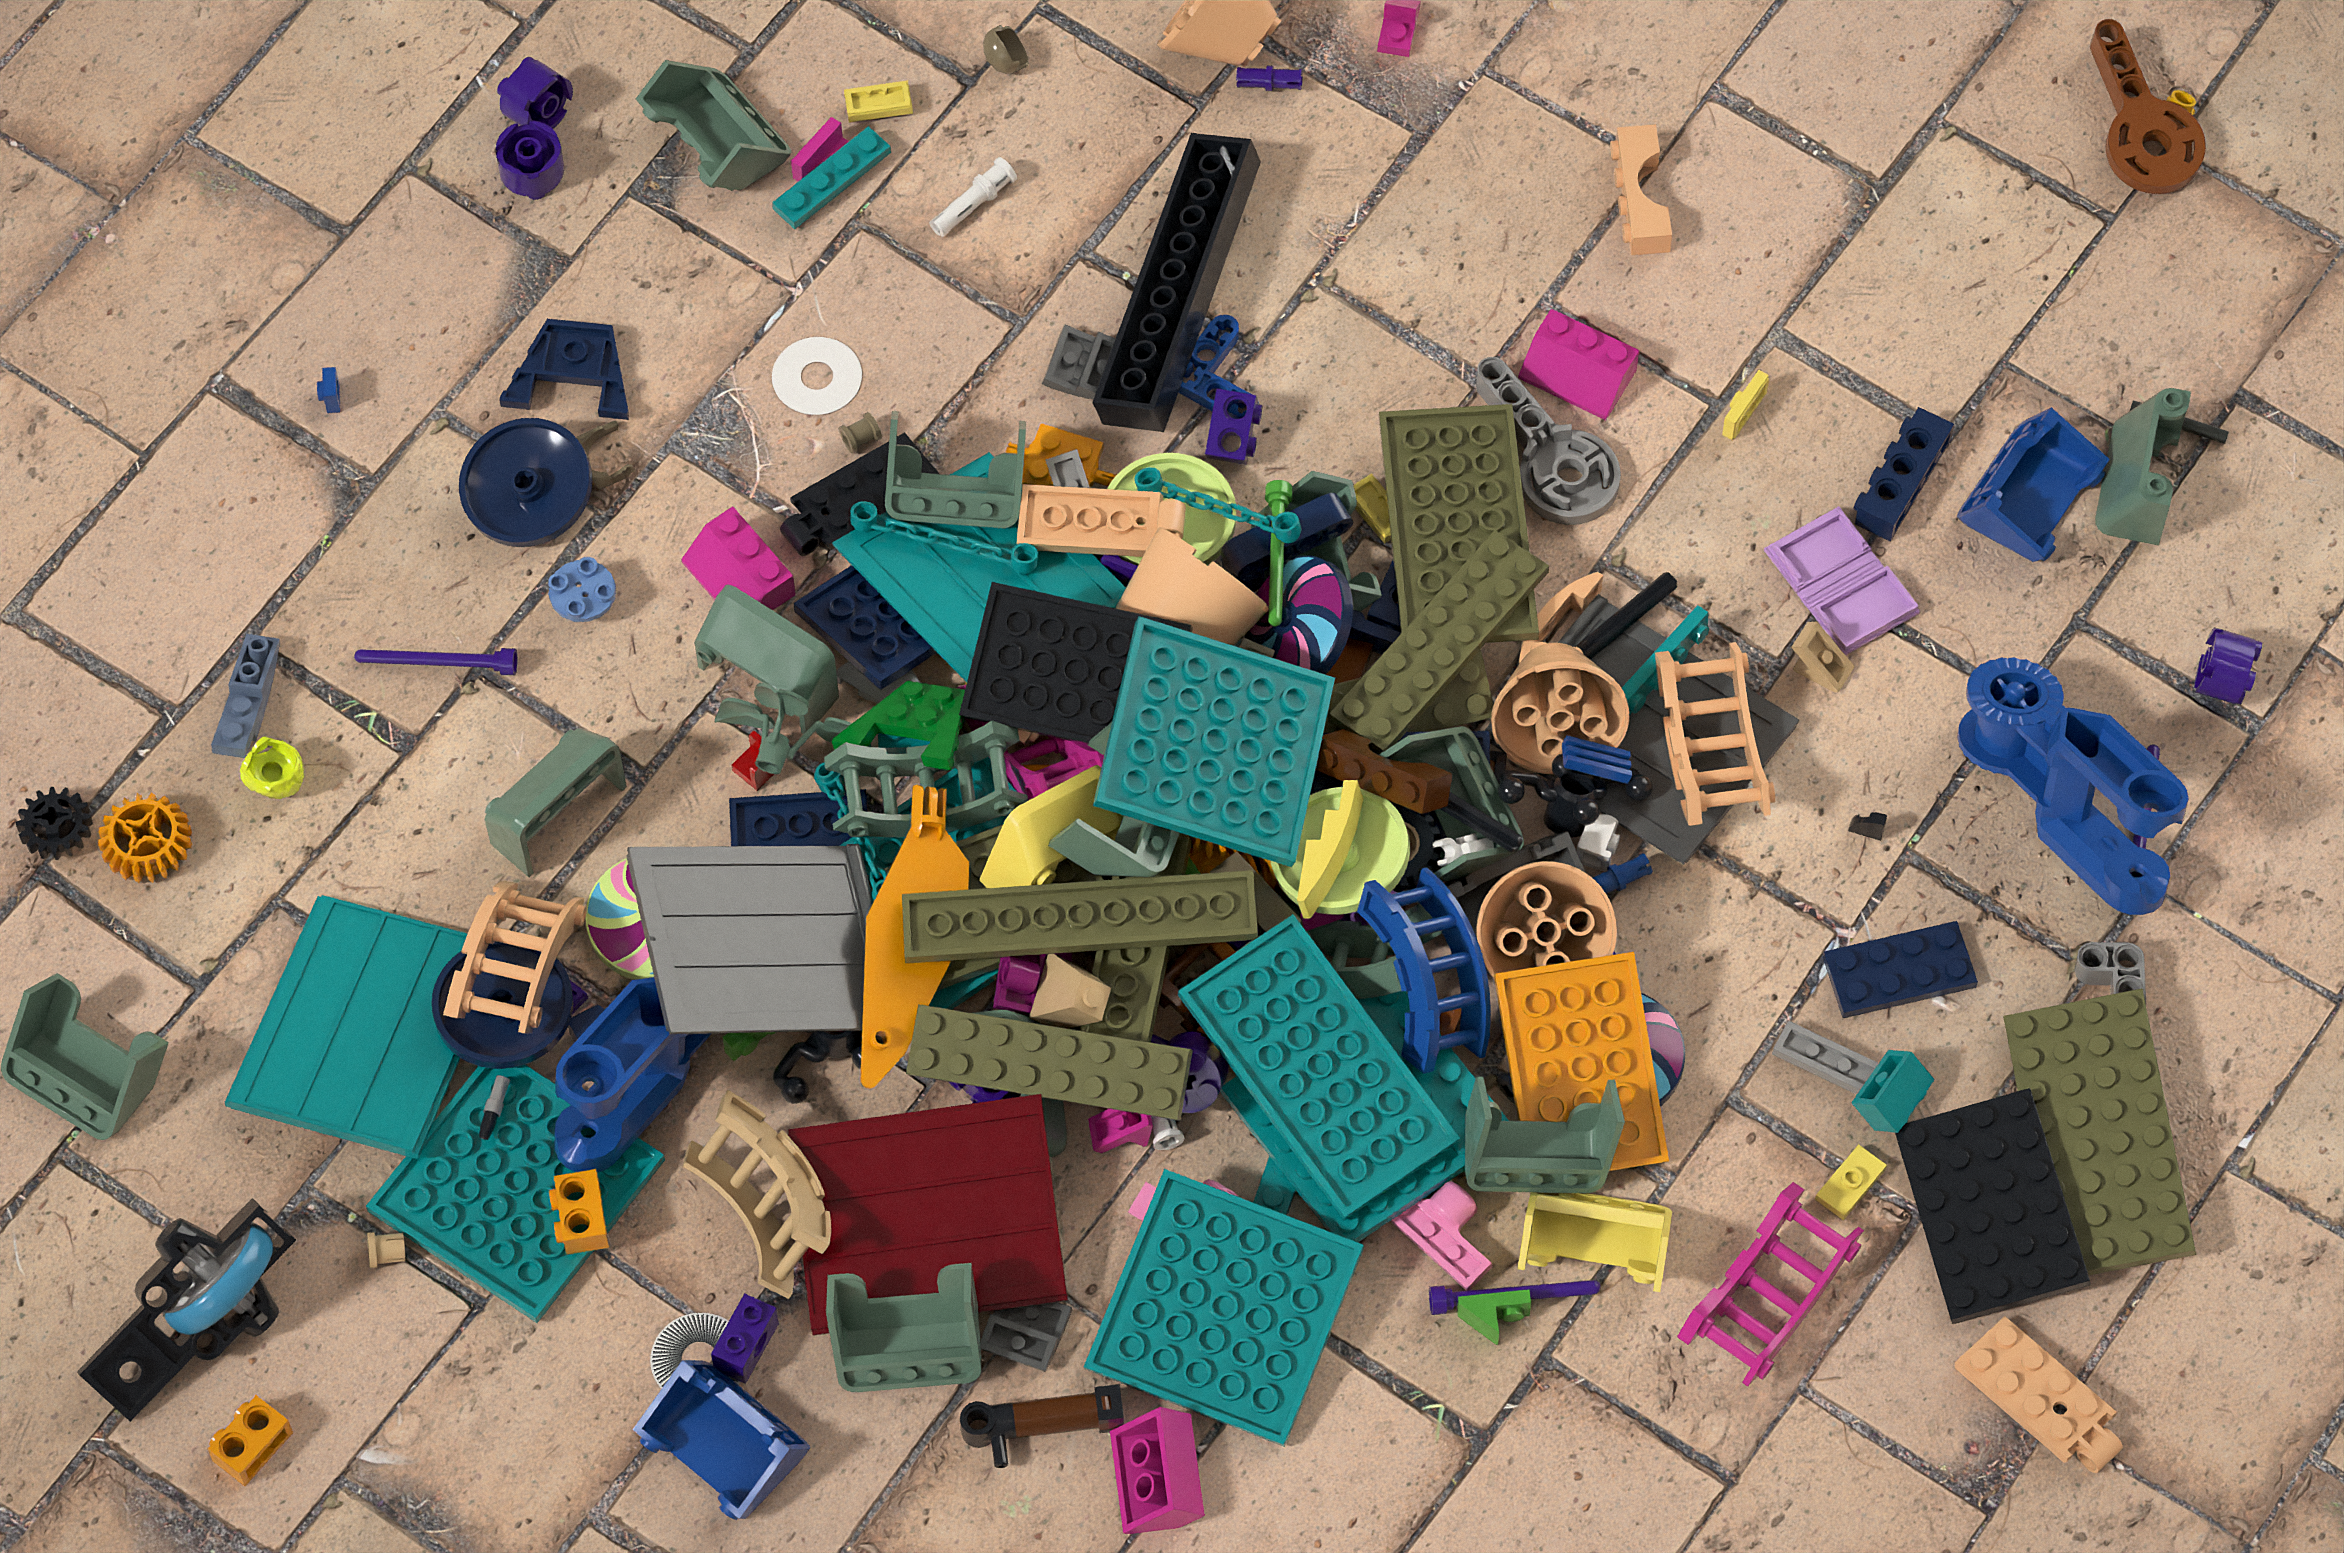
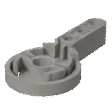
[1476,357,1621,525]

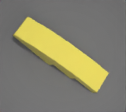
[1297,780,1364,919]

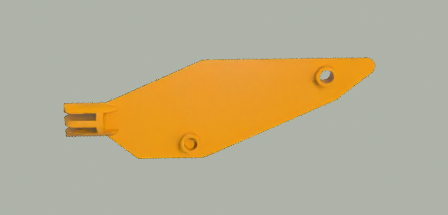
[860,785,969,1089]

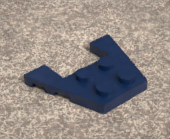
[499,318,629,420]

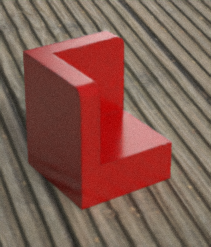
[731,730,774,791]

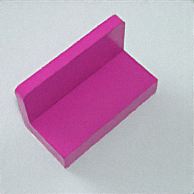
[791,117,849,182]

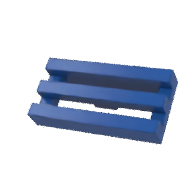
[1562,735,1632,784]

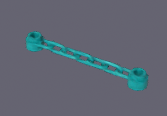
[1134,467,1302,543]
[850,501,1038,574]
[814,762,887,900]

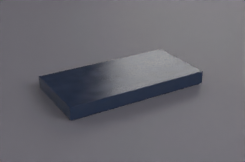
[729,789,868,846]

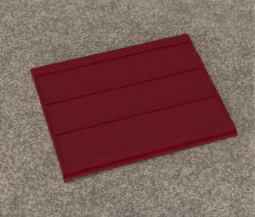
[788,1094,1068,1336]

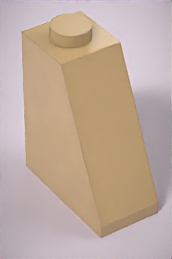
[1029,953,1111,1029]

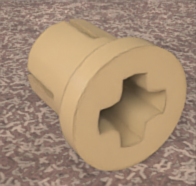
[367,1232,405,1268]

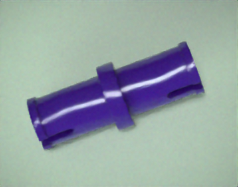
[1236,65,1303,91]

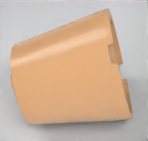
[1115,527,1269,646]

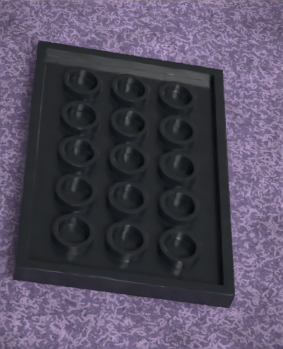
[959,582,1193,745]
[1895,1088,2091,1325]

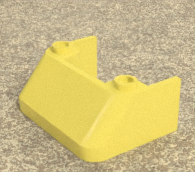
[979,765,1124,888]
[1518,1192,1672,1292]

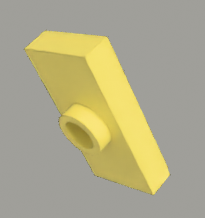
[844,80,913,123]
[1722,370,1769,440]
[1353,474,1391,544]
[1815,1144,1887,1220]

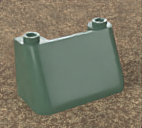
[2095,388,2191,546]

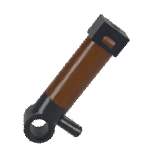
[960,1384,1124,1468]

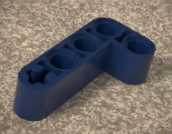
[1221,493,1354,592]

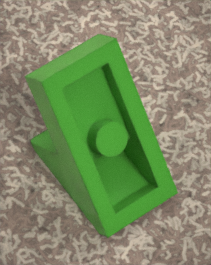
[1457,1290,1531,1345]

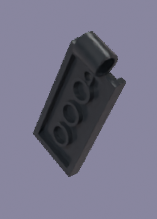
[780,432,939,556]

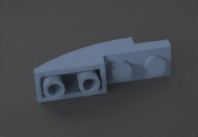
[211,634,280,758]

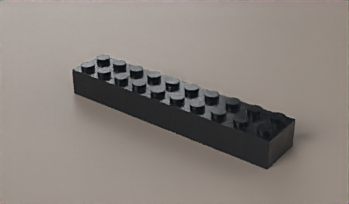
[1092,133,1261,432]

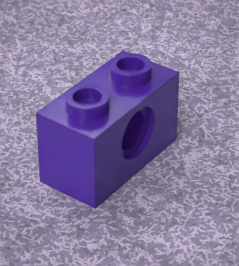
[711,1293,779,1384]

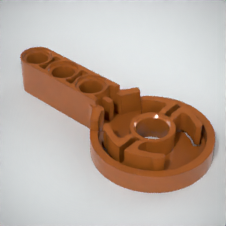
[2090,19,2206,194]

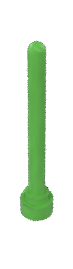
[1265,480,1292,626]

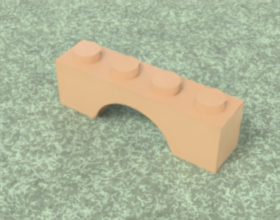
[1610,124,1672,255]

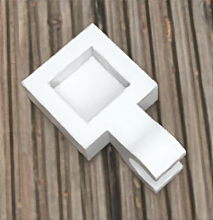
[1432,833,1494,866]

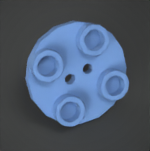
[548,557,616,622]

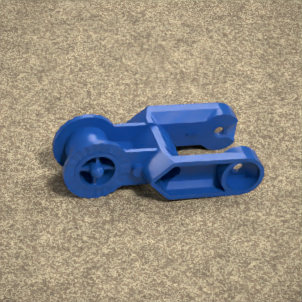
[1957,657,2189,915]
[554,977,712,1173]

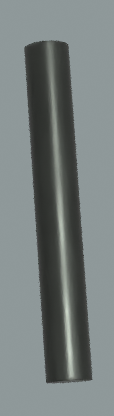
[2130,400,2229,444]

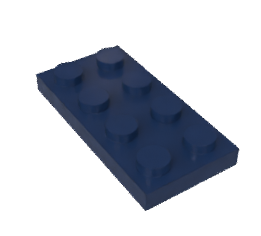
[1822,921,1978,1018]

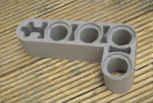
[2075,942,2146,1003]

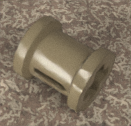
[838,412,882,454]

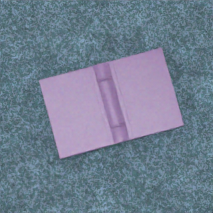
[1764,506,1920,655]

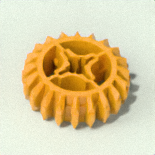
[98,792,192,884]

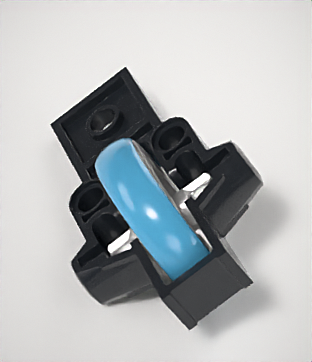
[77,1198,296,1422]

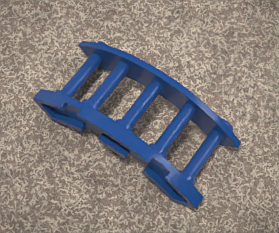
[1357,867,1491,1074]

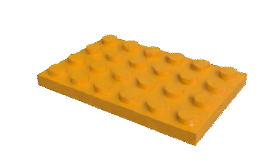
[1494,952,1669,1171]

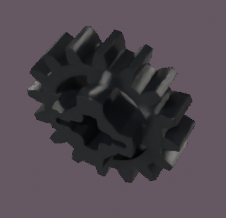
[16,786,93,860]

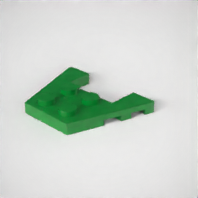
[832,681,965,770]

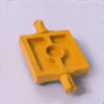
[1006,423,1117,488]

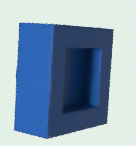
[317,367,341,413]

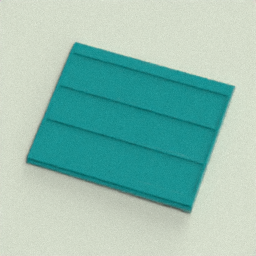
[832,452,1126,682]
[225,895,468,1159]

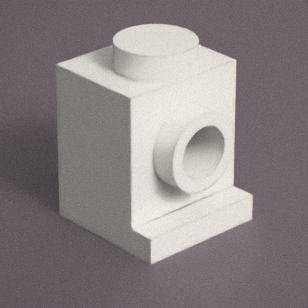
[1577,814,1620,872]

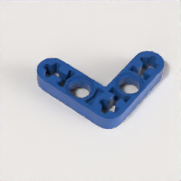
[1179,315,1259,419]

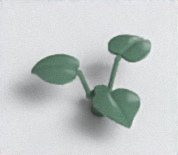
[715,683,871,774]

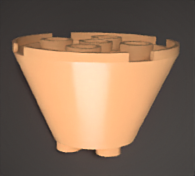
[1157,0,1281,67]
[1491,642,1629,774]
[1476,861,1617,978]

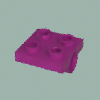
[993,952,1073,1016]

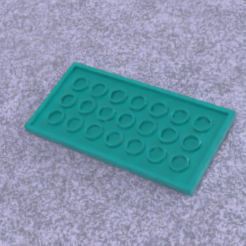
[1178,914,1460,1220]

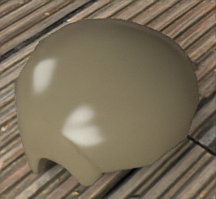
[983,25,1029,74]

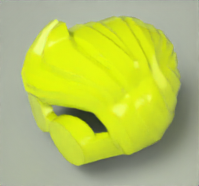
[240,736,304,799]

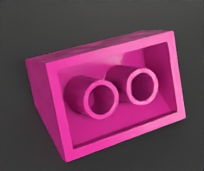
[1518,309,1639,420]
[681,506,796,610]
[1110,1407,1205,1534]

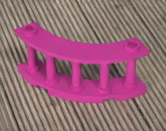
[955,684,1104,801]
[1677,1182,1864,1387]

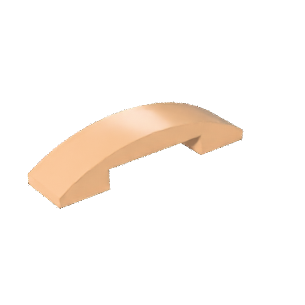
[1519,572,1603,664]

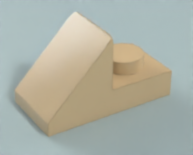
[1791,622,1855,692]

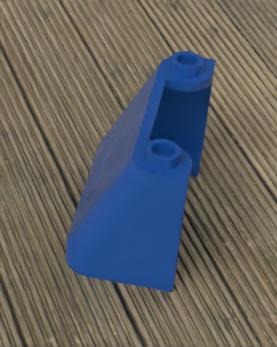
[1957,407,2110,562]
[632,1360,810,1520]

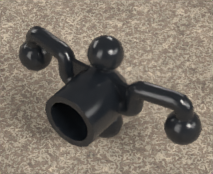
[1498,753,1653,838]
[773,1030,862,1104]

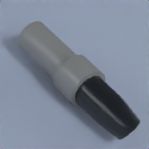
[479,1076,510,1140]

